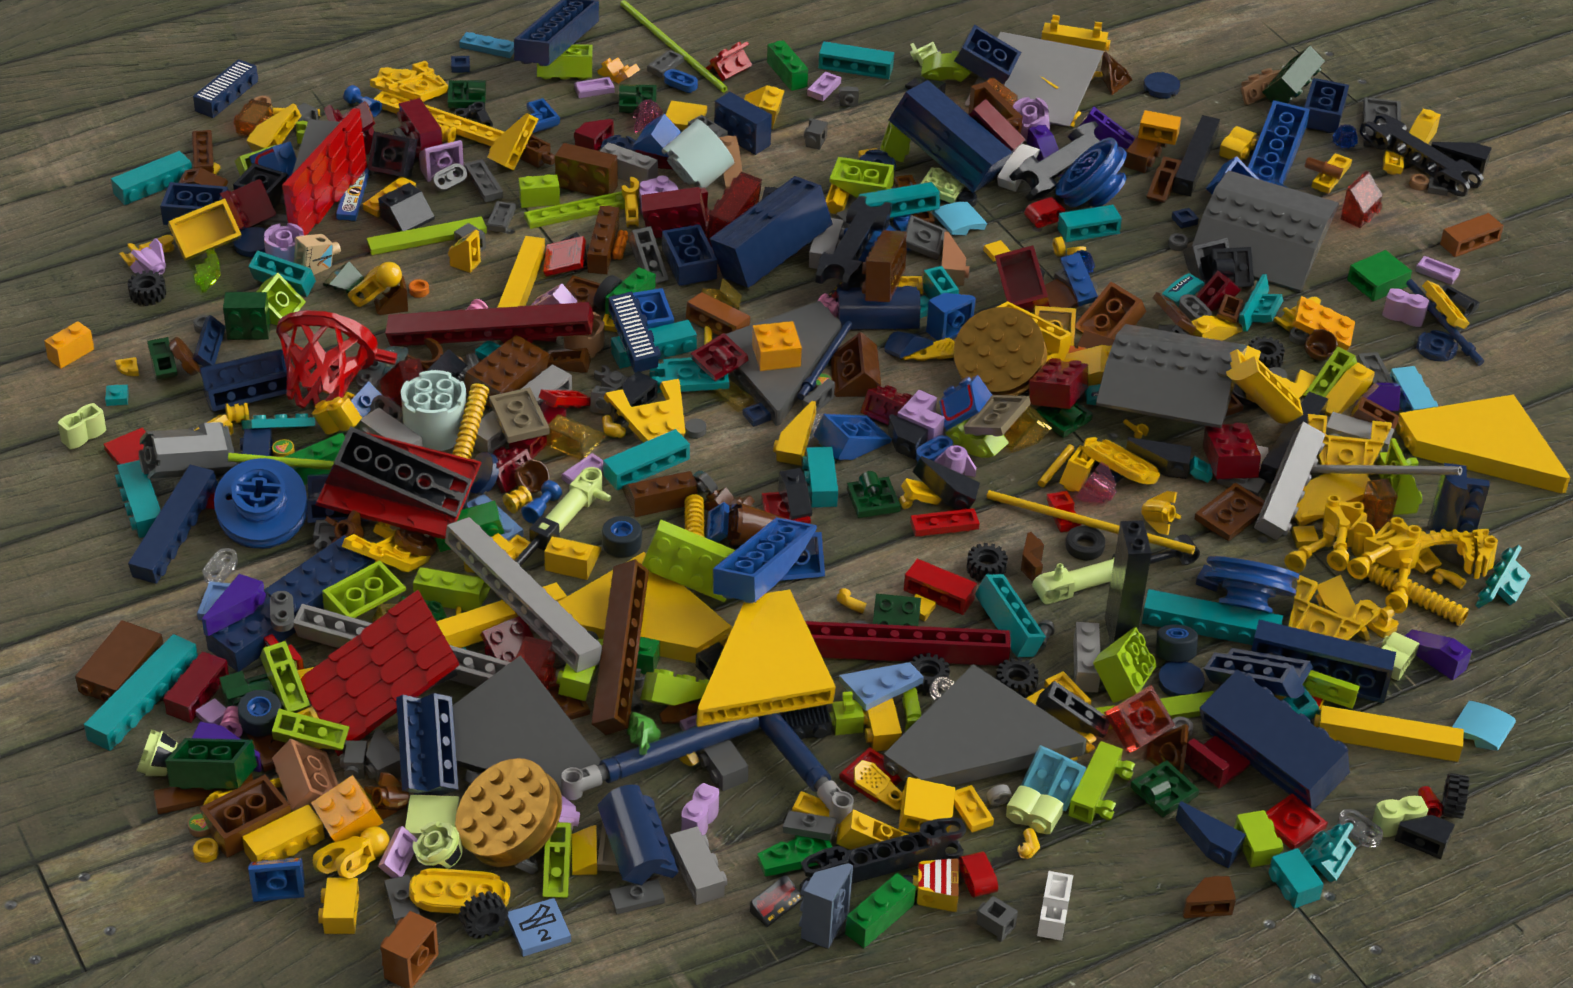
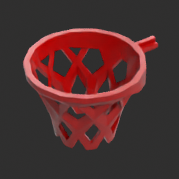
[276,310,397,409]

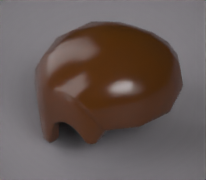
[1304,329,1338,361]
[514,459,550,494]

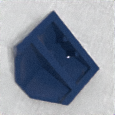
[884,331,933,358]

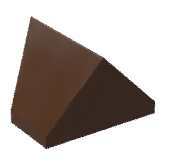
[1101,51,1133,95]
[374,276,408,315]
[1146,724,1189,774]

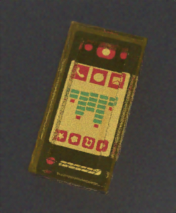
[710,379,754,412]

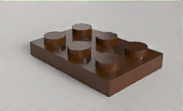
[1194,483,1265,541]

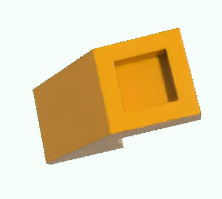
[597,57,640,84]

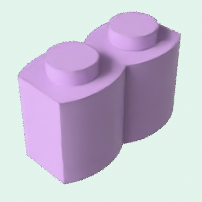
[1382,289,1429,327]
[681,783,719,835]

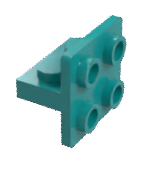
[1303,822,1356,882]

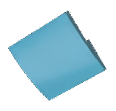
[932,202,987,235]
[1452,701,1516,751]
[1021,745,1086,811]

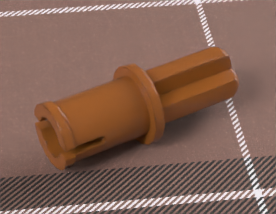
[1305,157,1344,180]

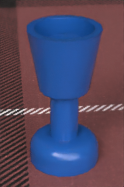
[343,85,382,117]
[521,480,562,524]

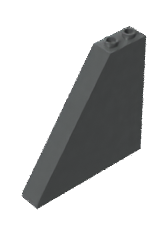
[714,301,842,426]
[453,655,601,791]
[884,664,1087,786]

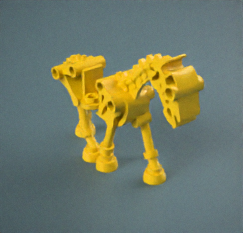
[1284,494,1498,613]

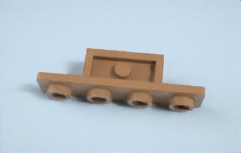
[1241,68,1282,105]

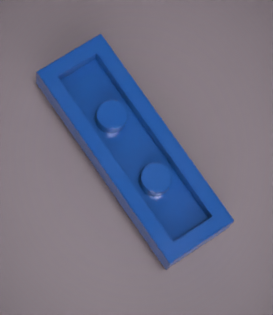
[1061,253,1098,307]

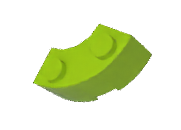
[921,51,971,82]
[945,417,1009,458]

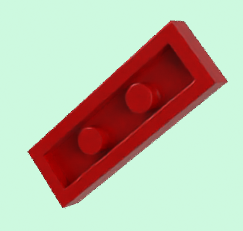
[539,389,591,408]
[910,508,980,537]

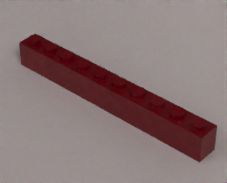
[385,302,594,347]
[805,621,1011,666]

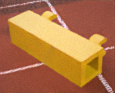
[1041,15,1111,57]

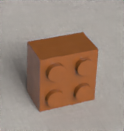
[380,911,439,988]

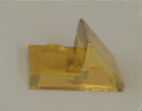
[701,279,742,310]

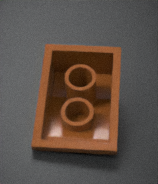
[1075,282,1147,340]

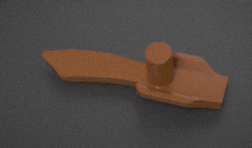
[659,701,700,724]

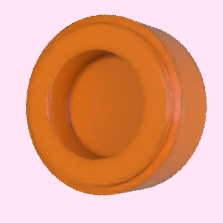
[409,279,429,298]

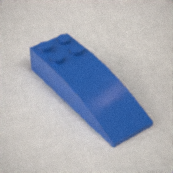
[1248,100,1310,184]
[713,517,817,603]

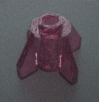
[634,100,663,133]
[1076,461,1117,503]

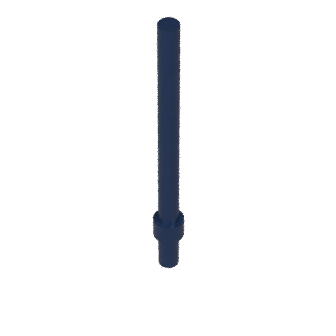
[1406,279,1484,366]
[797,321,853,400]

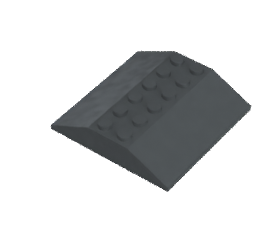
[1192,170,1339,293]
[1096,324,1247,428]

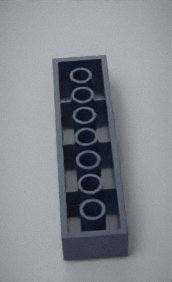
[514,0,599,66]
[205,535,375,672]

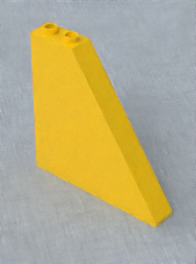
[1395,394,1571,494]
[558,552,732,663]
[696,589,836,727]

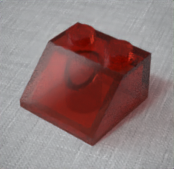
[1340,171,1383,228]
[379,358,423,407]

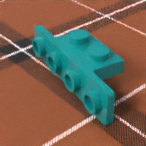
[1239,274,1283,332]
[1475,545,1531,609]

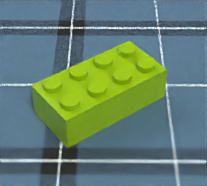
[642,520,735,602]

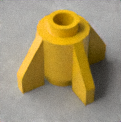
[1141,491,1181,535]

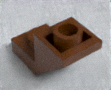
[179,168,228,187]
[704,487,755,516]
[1021,532,1044,582]

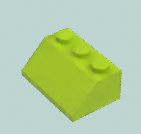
[537,44,593,80]
[322,560,406,618]
[413,567,491,611]

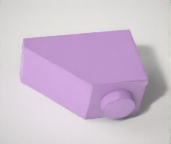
[531,283,578,306]

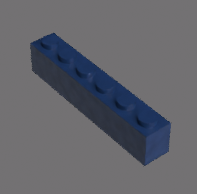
[128,464,218,584]

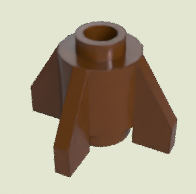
[325,510,364,544]
[364,772,410,820]

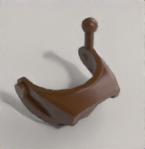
[399,338,443,372]

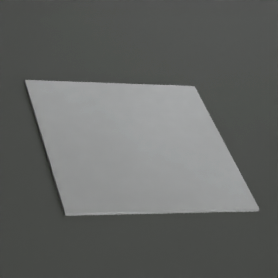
[964,32,1104,127]

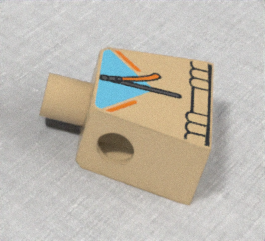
[294,234,341,275]

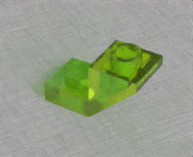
[193,248,221,293]

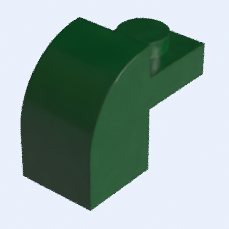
[147,337,177,380]
[219,671,251,707]

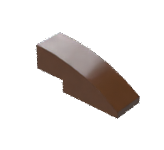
[1147,156,1182,203]

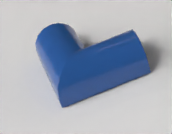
[518,98,560,134]

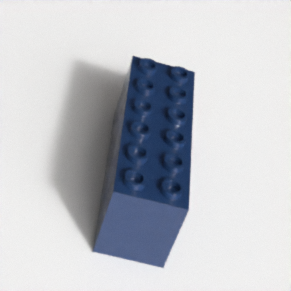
[888,80,1013,193]
[710,176,833,288]
[1200,669,1350,811]

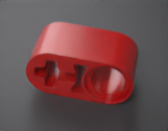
[1024,197,1066,228]
[958,851,998,898]

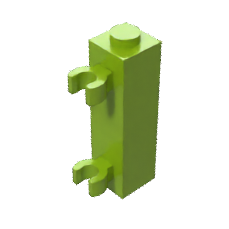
[1068,741,1135,824]

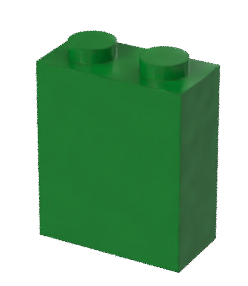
[1347,250,1412,302]

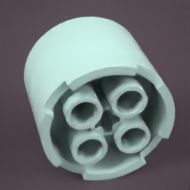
[662,119,735,189]
[401,370,467,451]

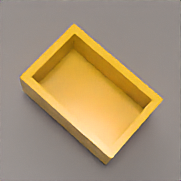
[168,198,241,261]

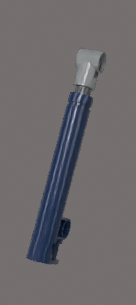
[758,713,854,824]
[561,716,759,800]

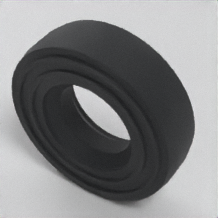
[593,275,623,311]
[1065,526,1105,560]

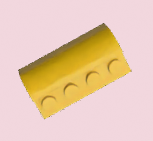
[997,301,1073,362]
[1226,349,1303,424]

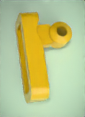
[899,478,942,509]
[1356,600,1399,638]

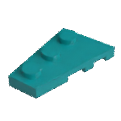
[241,413,315,430]

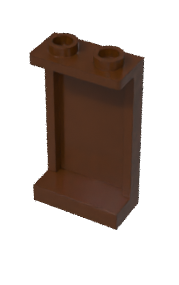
[968,81,1023,134]
[75,620,163,702]

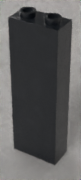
[1105,520,1152,644]

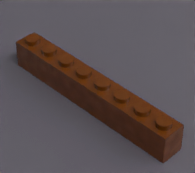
[591,559,649,735]

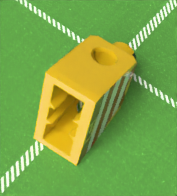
[903,859,959,912]

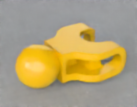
[348,262,402,307]
[313,826,390,878]

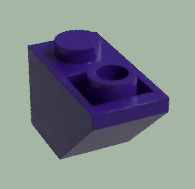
[1354,383,1400,413]

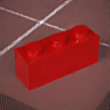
[903,558,977,615]

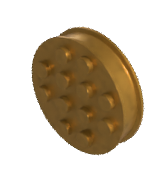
[954,307,1047,396]
[455,758,562,867]

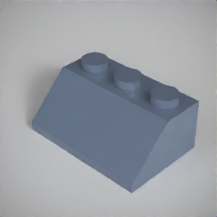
[799,863,853,949]

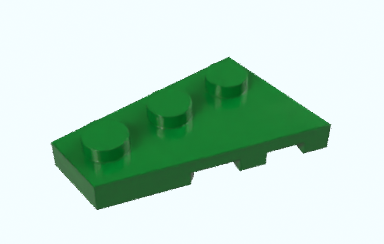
[757,835,832,877]

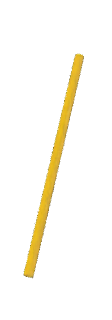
[987,490,1195,555]

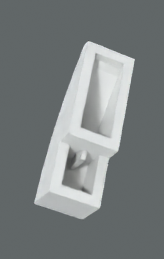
[997,144,1040,192]
[1037,871,1073,941]

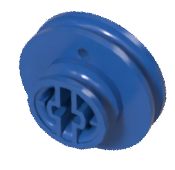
[1055,138,1127,208]
[214,458,307,549]
[1204,556,1300,613]

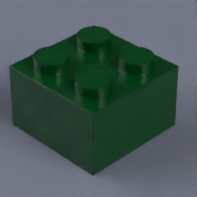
[223,292,271,340]

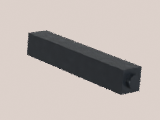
[1173,115,1220,197]
[1258,392,1328,484]

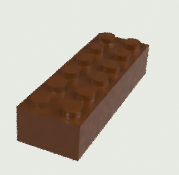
[862,230,907,302]

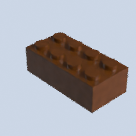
[464,335,550,408]

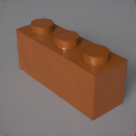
[1440,213,1504,257]
[686,292,750,336]

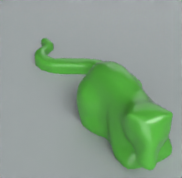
[627,712,661,755]

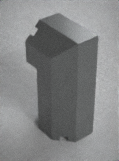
[138,422,237,479]

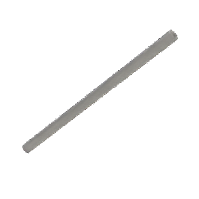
[1310,465,1462,475]

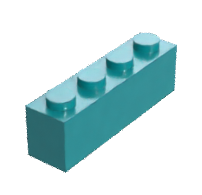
[818,41,894,79]
[111,151,192,205]
[859,182,940,218]
[611,320,697,369]
[603,429,690,491]
[115,460,161,538]
[975,574,1046,657]

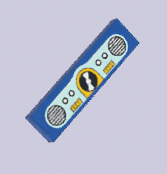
[336,168,370,221]

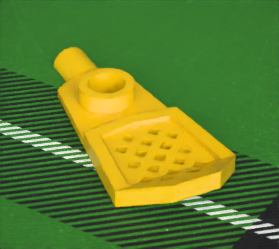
[903,337,955,361]
[854,760,902,810]

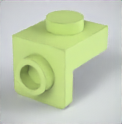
[910,42,938,66]

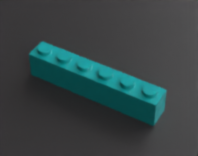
[1142,589,1283,645]
[84,634,198,751]

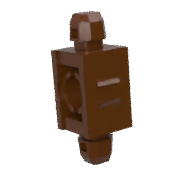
[520,135,555,168]

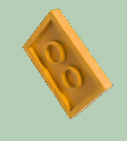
[1292,296,1355,351]

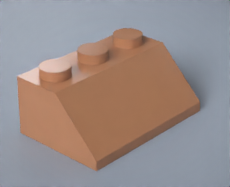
[272,739,338,815]

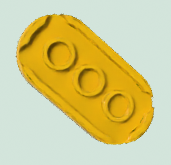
[1082,437,1160,484]
[409,868,510,914]

